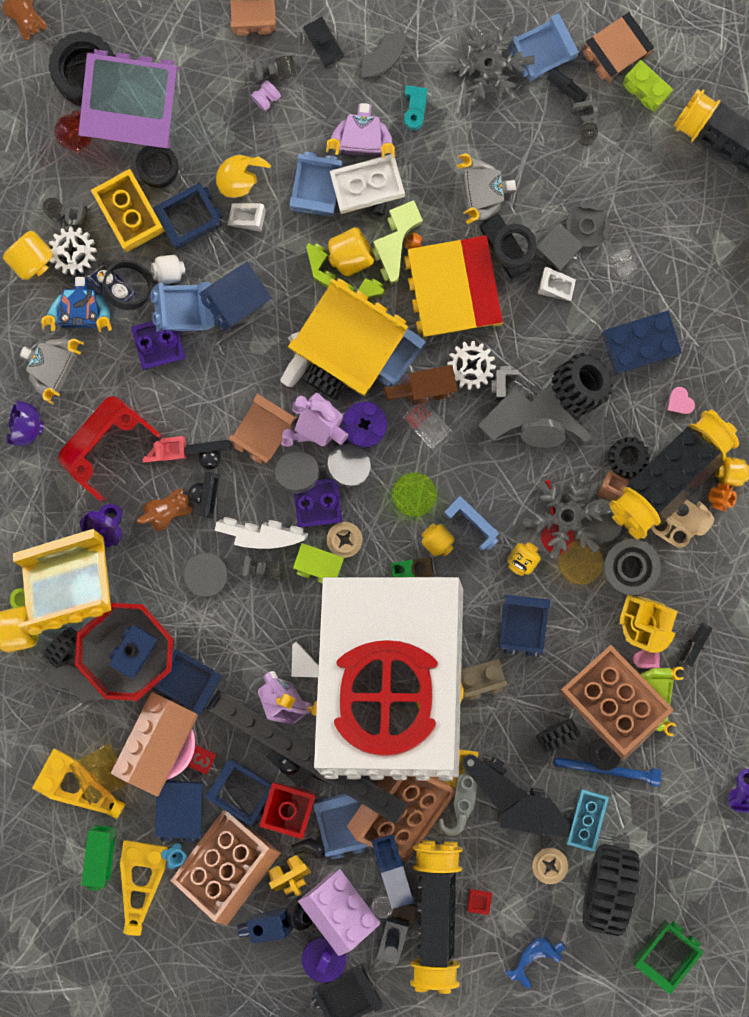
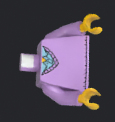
[326,103,395,159]
[258,671,317,725]

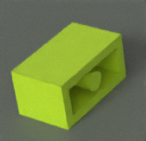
[293,543,344,583]

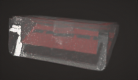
[403,402,452,449]

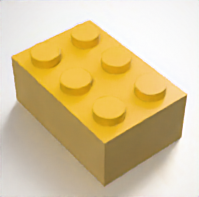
[91,169,165,253]

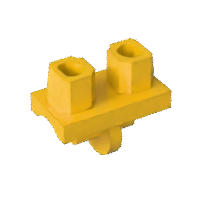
[268,855,312,896]

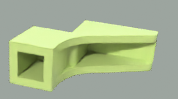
[371,200,423,285]

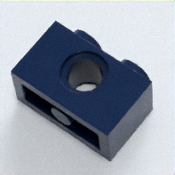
[109,625,159,679]

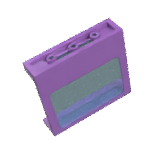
[78,49,180,148]

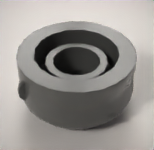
[602,537,661,596]

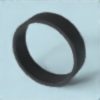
[102,260,153,310]

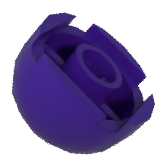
[6,400,44,446]

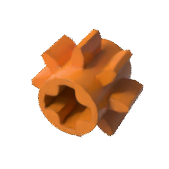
[708,483,737,512]

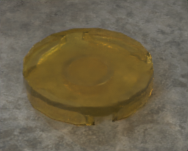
[558,541,603,584]

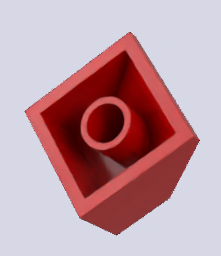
[259,782,316,839]

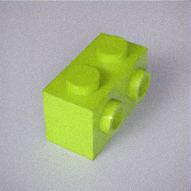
[623,60,673,113]

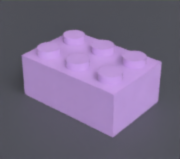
[298,869,381,956]

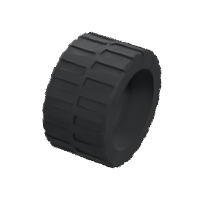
[48,32,120,106]

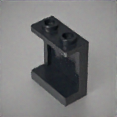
[312,963,383,1017]

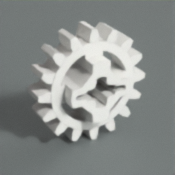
[49,227,97,276]
[447,341,496,390]

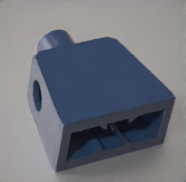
[237,907,293,943]

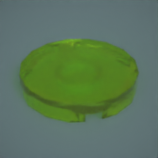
[392,472,436,517]

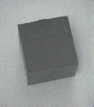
[535,223,583,272]

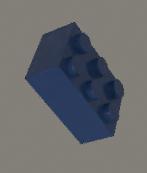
[601,311,682,376]

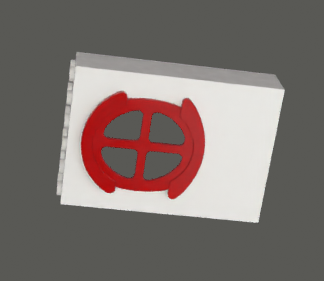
[314,577,463,781]

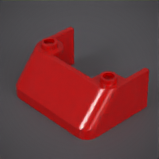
[58,396,163,502]

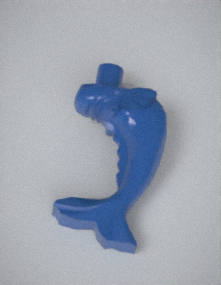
[505,937,566,988]

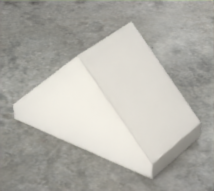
[227,203,266,232]
[537,267,576,301]
[291,641,319,677]

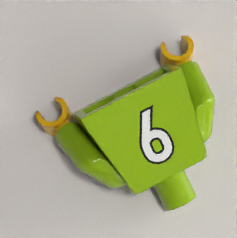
[640,667,684,736]

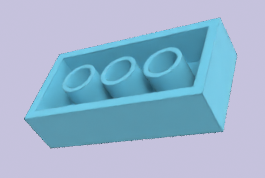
[566,788,609,852]

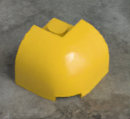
[619,595,678,653]

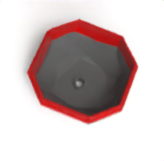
[75,603,173,701]

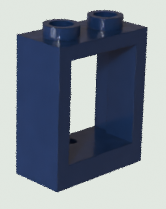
[153,182,223,250]
[205,757,272,826]
[371,834,413,909]

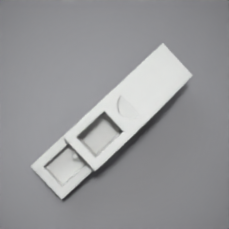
[215,517,308,549]

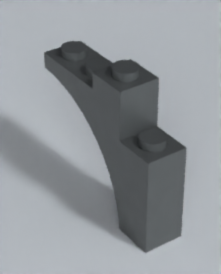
[477,384,592,444]

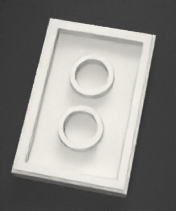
[330,154,405,214]

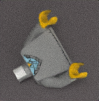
[457,153,516,224]
[19,338,84,405]

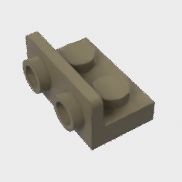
[461,658,507,700]

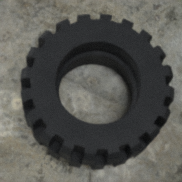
[582,844,640,937]

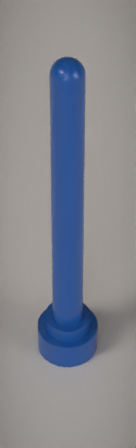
[553,758,662,787]

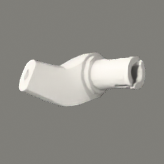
[280,332,311,387]

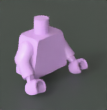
[281,392,348,447]

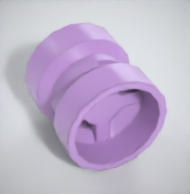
[250,80,281,112]

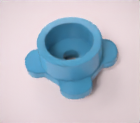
[161,843,187,869]

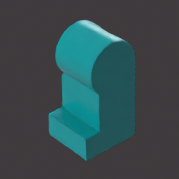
[404,85,428,131]

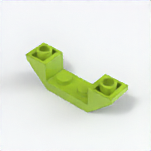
[306,243,384,300]

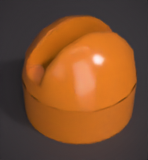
[404,232,423,249]

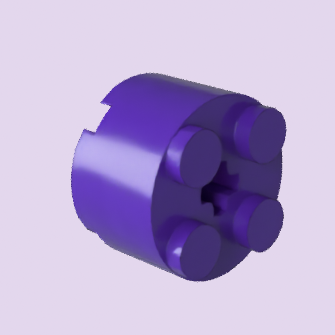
[342,402,387,448]

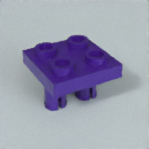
[131,321,186,371]
[294,479,342,528]

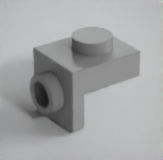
[491,366,519,399]

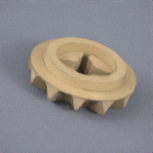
[327,522,362,558]
[532,847,568,884]

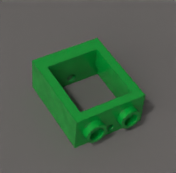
[81,825,117,891]
[632,920,704,994]

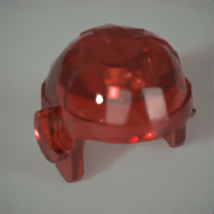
[54,111,93,153]

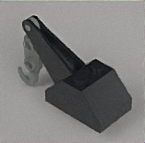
[439,754,570,838]

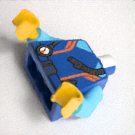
[41,277,112,332]

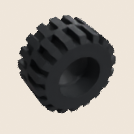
[551,353,613,415]

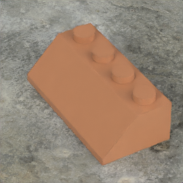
[111,692,198,797]

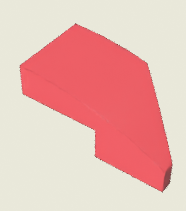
[143,436,187,463]

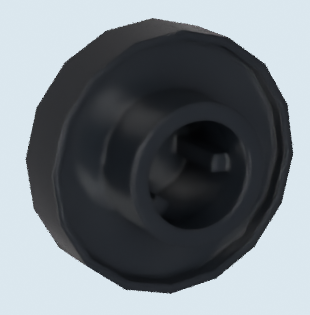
[589,738,621,771]
[286,896,313,931]

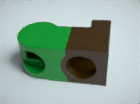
[391,557,434,578]

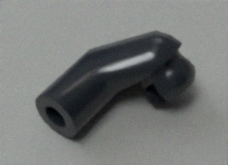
[291,838,325,859]

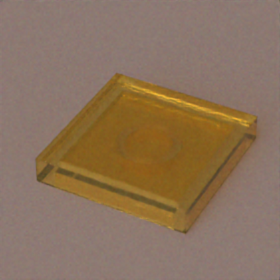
[69,744,129,805]

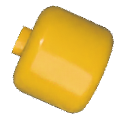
[328,227,374,277]
[3,230,53,280]
[0,606,39,653]

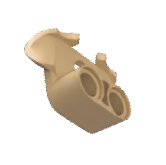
[651,500,714,547]

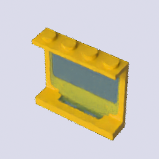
[13,529,111,635]

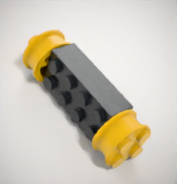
[673,89,749,174]
[609,409,739,540]
[410,840,463,994]

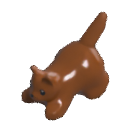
[2,0,47,40]
[137,488,193,531]

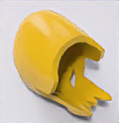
[216,154,271,198]

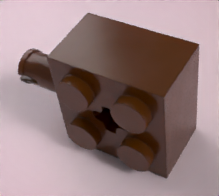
[384,365,458,405]

